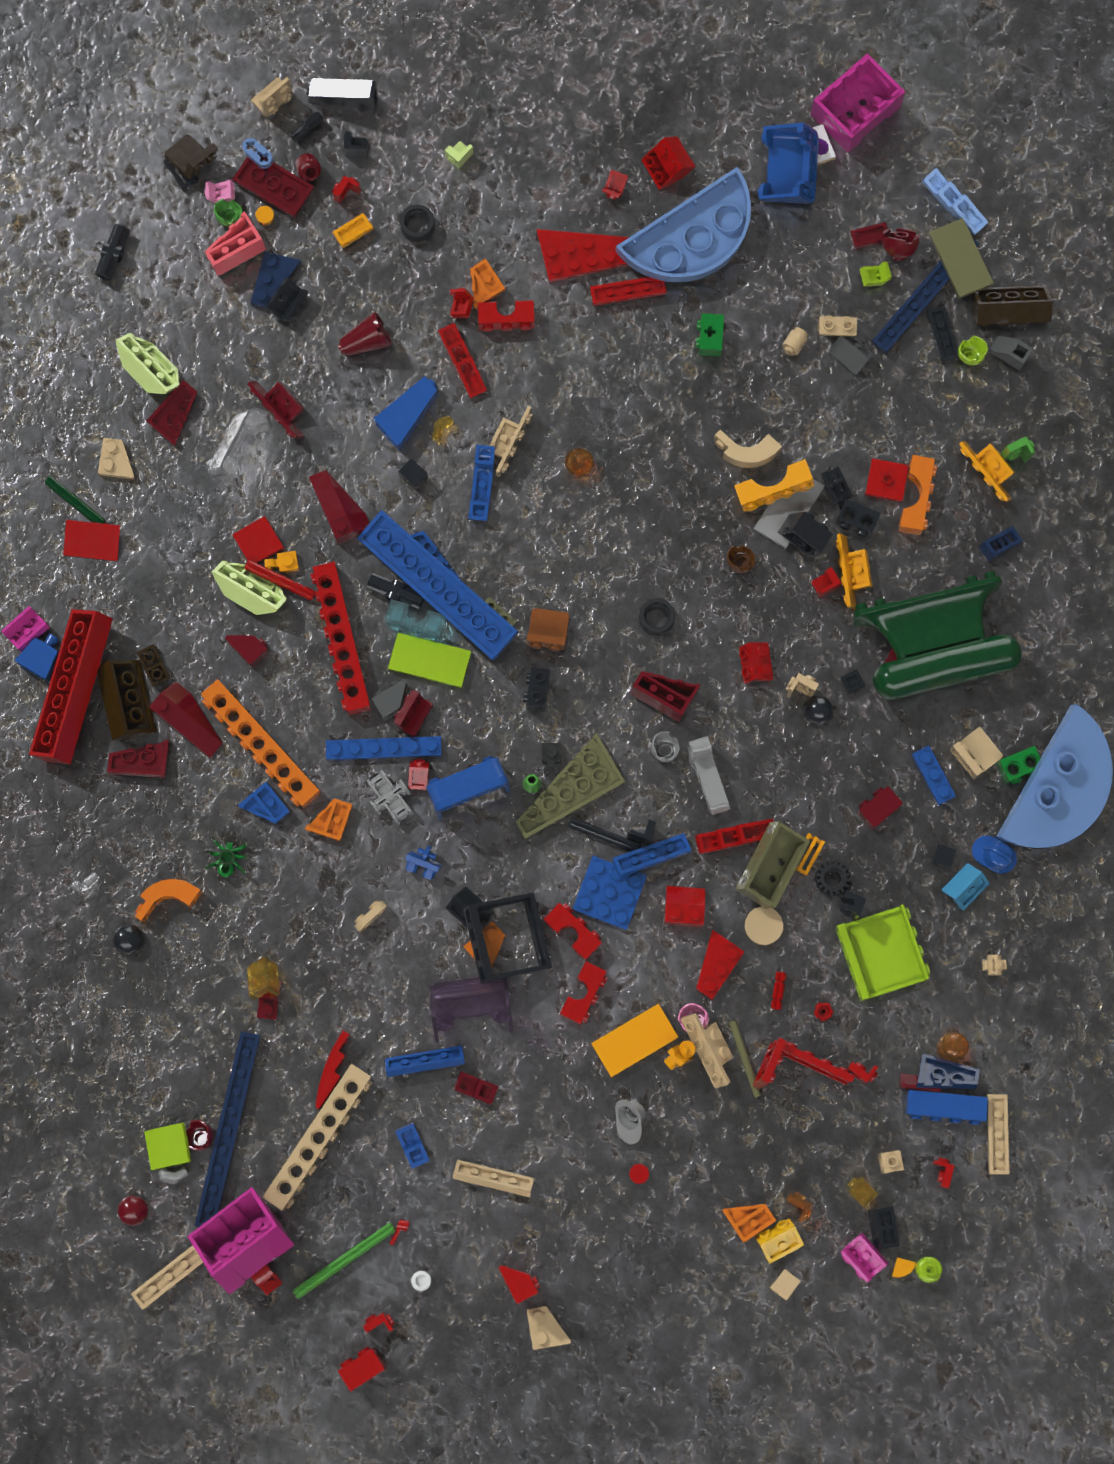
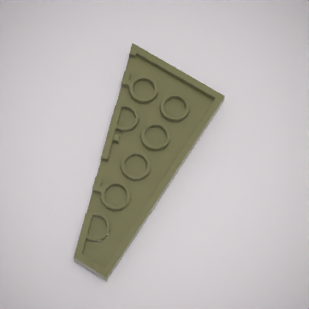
[515,733,625,840]

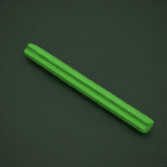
[293,1223,395,1298]

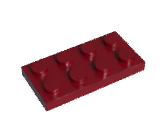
[232,150,315,218]

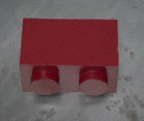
[857,786,903,830]

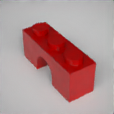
[478,300,535,332]
[543,902,602,961]
[560,961,608,1026]

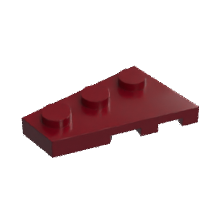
[146,380,198,447]
[107,739,170,778]

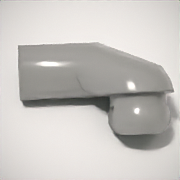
[158,1166,189,1184]

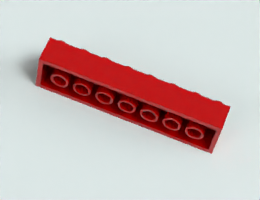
[29,609,113,764]

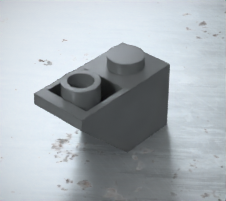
[988,336,1033,371]
[372,679,407,721]

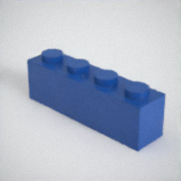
[905,1090,988,1125]

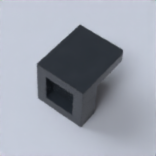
[343,131,368,157]
[398,458,428,487]

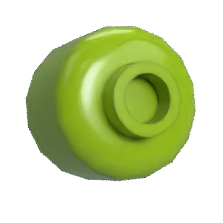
[915,1257,942,1283]

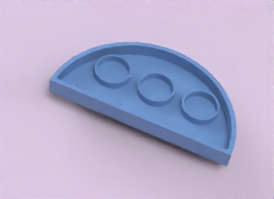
[616,167,751,282]
[996,704,1113,848]

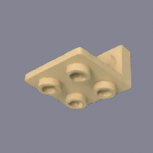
[251,77,293,118]
[950,727,1003,780]

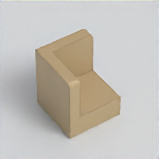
[769,1270,801,1301]

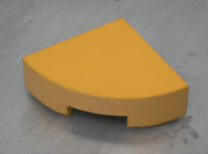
[891,1257,916,1278]

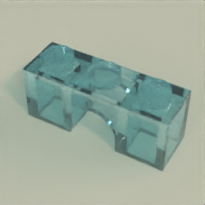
[384,599,447,642]

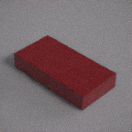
[850,222,888,250]

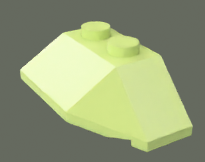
[115,333,180,394]
[212,561,286,615]

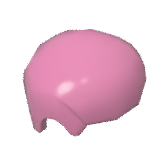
[678,1003,709,1032]

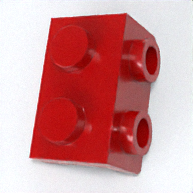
[739,642,773,683]

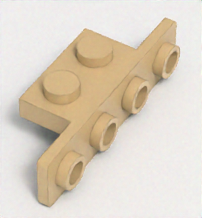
[489,406,533,477]
[681,1013,733,1088]

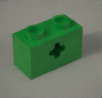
[695,313,724,356]

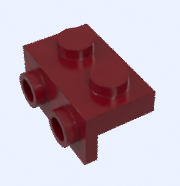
[394,690,433,737]

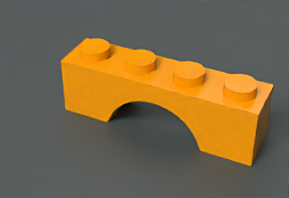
[734,459,815,512]

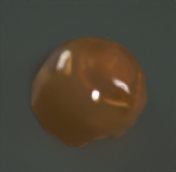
[565,448,594,476]
[937,1032,969,1062]

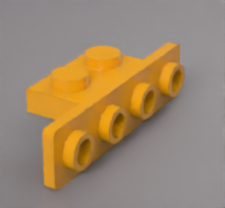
[959,441,1015,502]
[836,533,873,610]

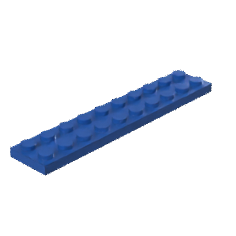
[357,510,519,661]

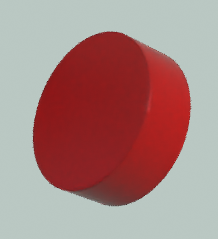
[629,1164,649,1184]

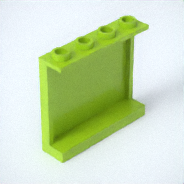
[835,904,930,1002]

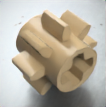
[982,955,1007,976]

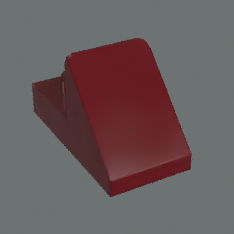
[257,979,282,1020]

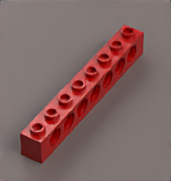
[310,561,371,715]

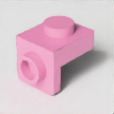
[205,180,235,204]

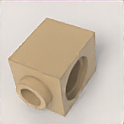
[878,1150,904,1174]

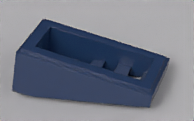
[979,526,1023,562]

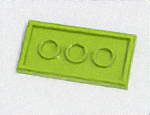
[388,633,472,688]

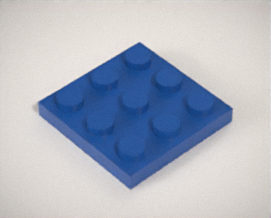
[572,856,647,931]

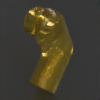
[432,416,453,441]

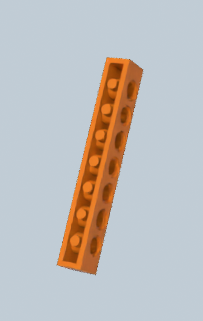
[201,679,321,809]

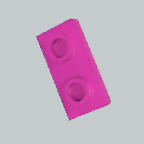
[1,606,50,652]
[841,1233,889,1283]

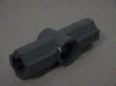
[94,224,130,281]
[366,573,424,610]

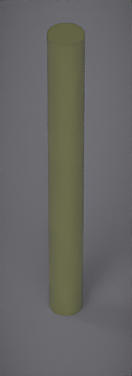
[729,1020,761,1098]

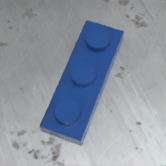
[911,746,956,806]

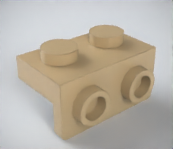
[817,316,857,337]
[786,673,819,698]

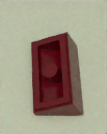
[899,1073,941,1093]

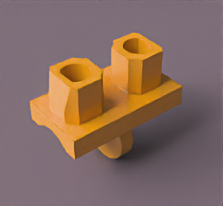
[664,1040,696,1070]

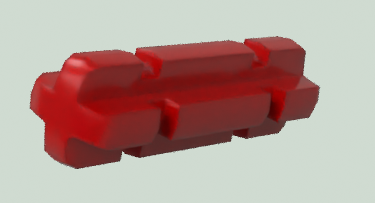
[771,971,786,1010]

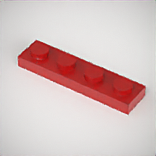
[590,277,666,306]

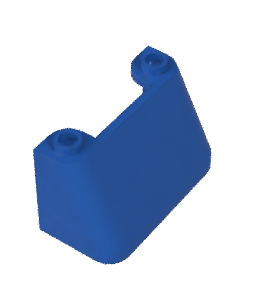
[758,123,819,204]

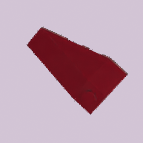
[309,470,370,544]

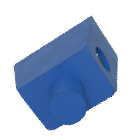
[15,633,59,683]

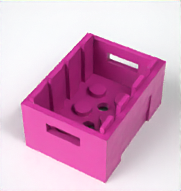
[810,53,905,153]
[187,1187,294,1295]

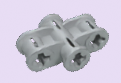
[366,770,414,825]

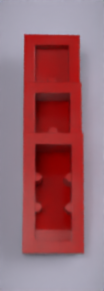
[437,323,487,398]
[695,818,774,854]
[315,1030,351,1110]

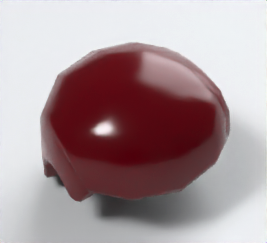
[186,1120,214,1151]
[117,1195,148,1226]

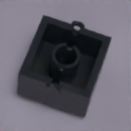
[777,511,833,556]

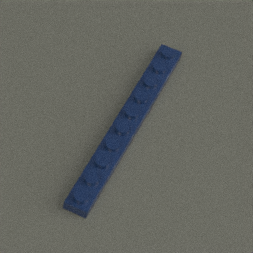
[194,1031,261,1227]

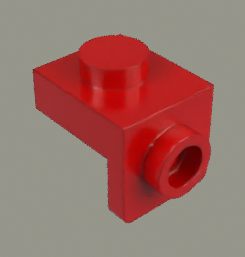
[602,170,629,200]
[332,175,361,204]
[450,288,474,318]
[363,1312,395,1333]

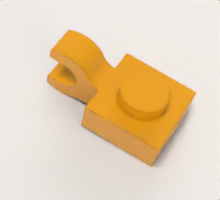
[264,551,299,574]

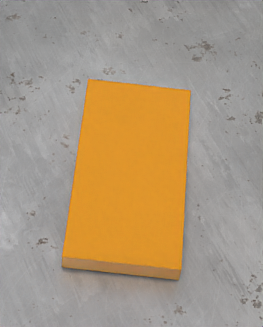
[591,1003,678,1077]

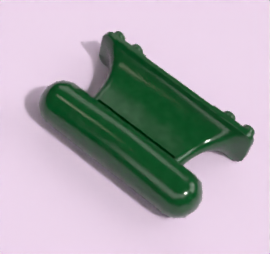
[852,571,1022,700]

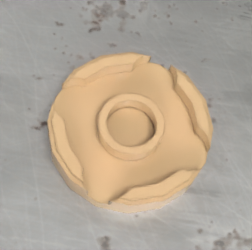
[744,906,783,946]

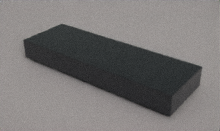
[926,306,960,364]

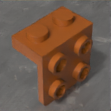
[527,608,569,651]

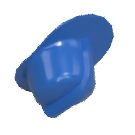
[972,836,1017,874]

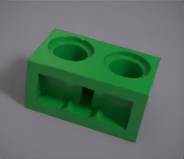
[997,746,1041,785]

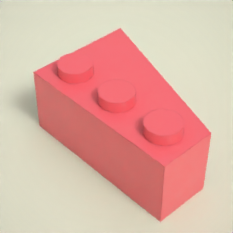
[205,211,266,276]

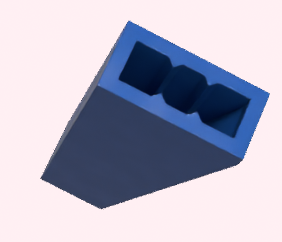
[373,376,438,451]

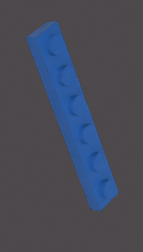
[326,736,442,761]

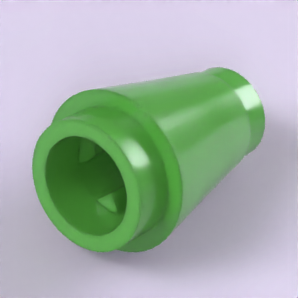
[523,774,542,793]

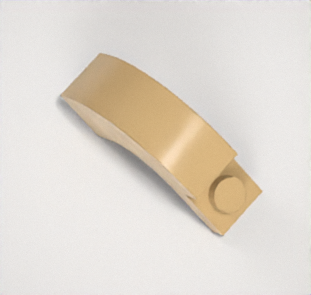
[714,430,782,468]

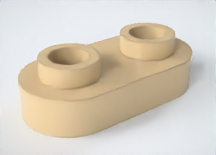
[354,900,388,933]

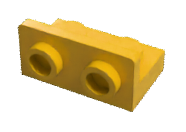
[755,1219,804,1264]

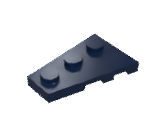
[250,252,301,309]
[916,1053,980,1089]

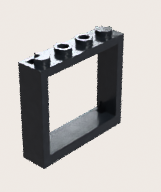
[463,892,552,984]

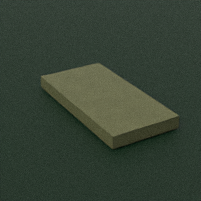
[928,218,994,299]

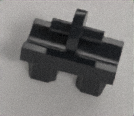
[821,466,853,505]

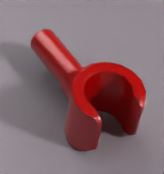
[389,1219,410,1245]

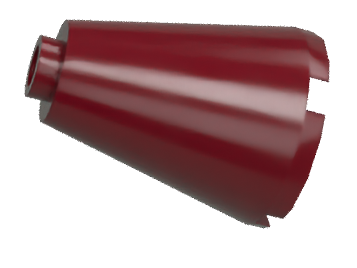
[338,312,392,356]

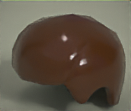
[726,545,756,573]

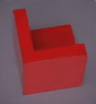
[811,567,841,598]

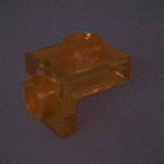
[785,1192,812,1222]

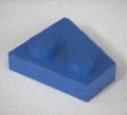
[238,782,291,824]

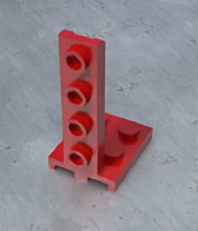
[752,1037,855,1089]

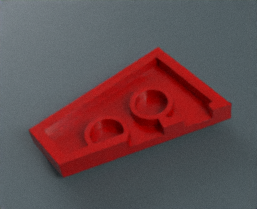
[696,930,745,1000]

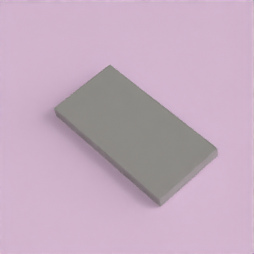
[753,479,825,549]

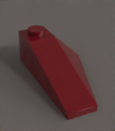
[149,682,222,758]

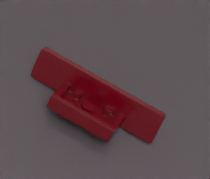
[247,381,305,438]

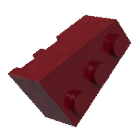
[630,671,701,722]

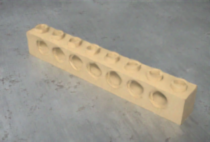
[262,1064,373,1211]

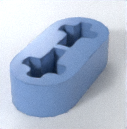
[242,138,273,169]

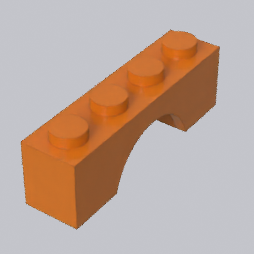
[898,455,937,535]

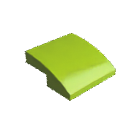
[144,1123,191,1170]

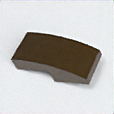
[137,644,170,687]

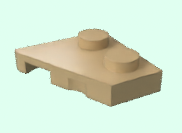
[98,438,135,480]
[526,1306,571,1350]

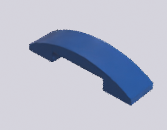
[468,445,495,521]

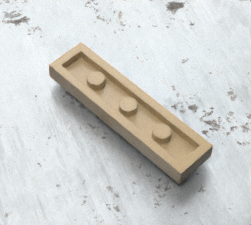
[987,1094,1009,1175]
[452,1160,534,1197]
[131,1245,203,1310]

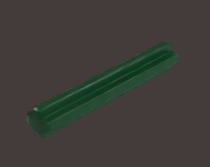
[45,476,106,524]

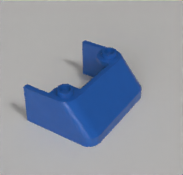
[426,756,510,820]

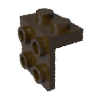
[164,135,218,180]

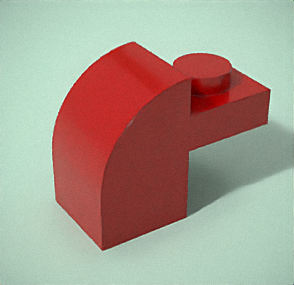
[250,1264,283,1296]

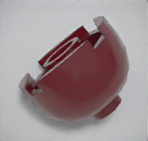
[882,228,920,261]

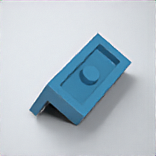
[942,863,990,911]

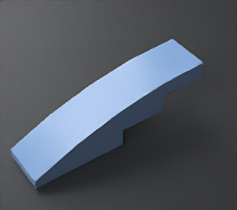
[921,168,988,235]

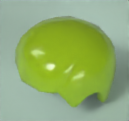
[958,336,988,365]

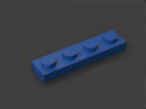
[612,833,692,877]
[385,1045,465,1077]

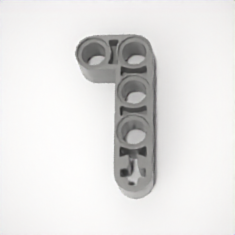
[688,736,730,816]

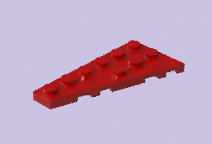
[536,229,629,283]

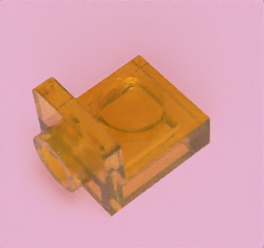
[847,1176,878,1208]

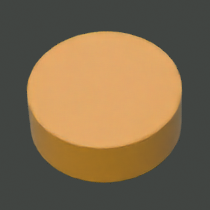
[255,206,274,226]

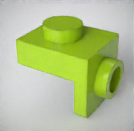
[859,262,892,287]

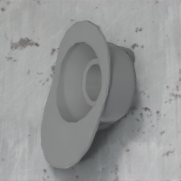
[615,1099,646,1144]

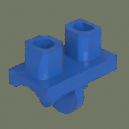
[405,845,442,880]

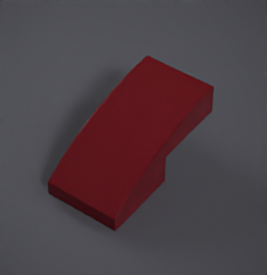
[453,1071,499,1105]

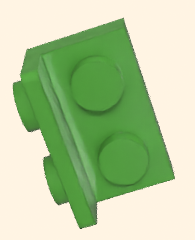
[1001,436,1035,463]

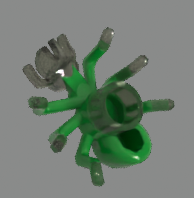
[204,830,252,878]

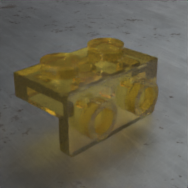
[247,956,280,1000]

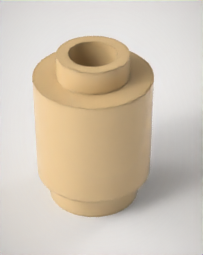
[782,327,808,356]

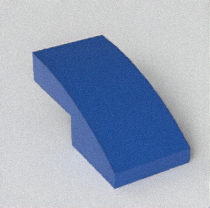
[395,1122,430,1169]

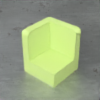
[445,141,474,169]

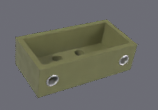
[735,821,810,909]

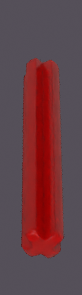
[245,560,315,600]

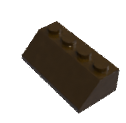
[972,285,1053,326]
[97,660,156,741]

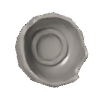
[651,731,680,762]

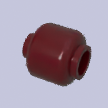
[295,153,321,181]

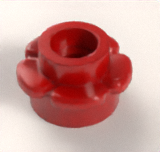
[814,1002,833,1021]

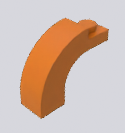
[135,879,203,923]

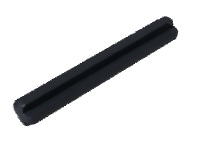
[569,817,642,852]

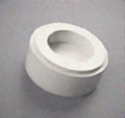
[411,1271,431,1291]

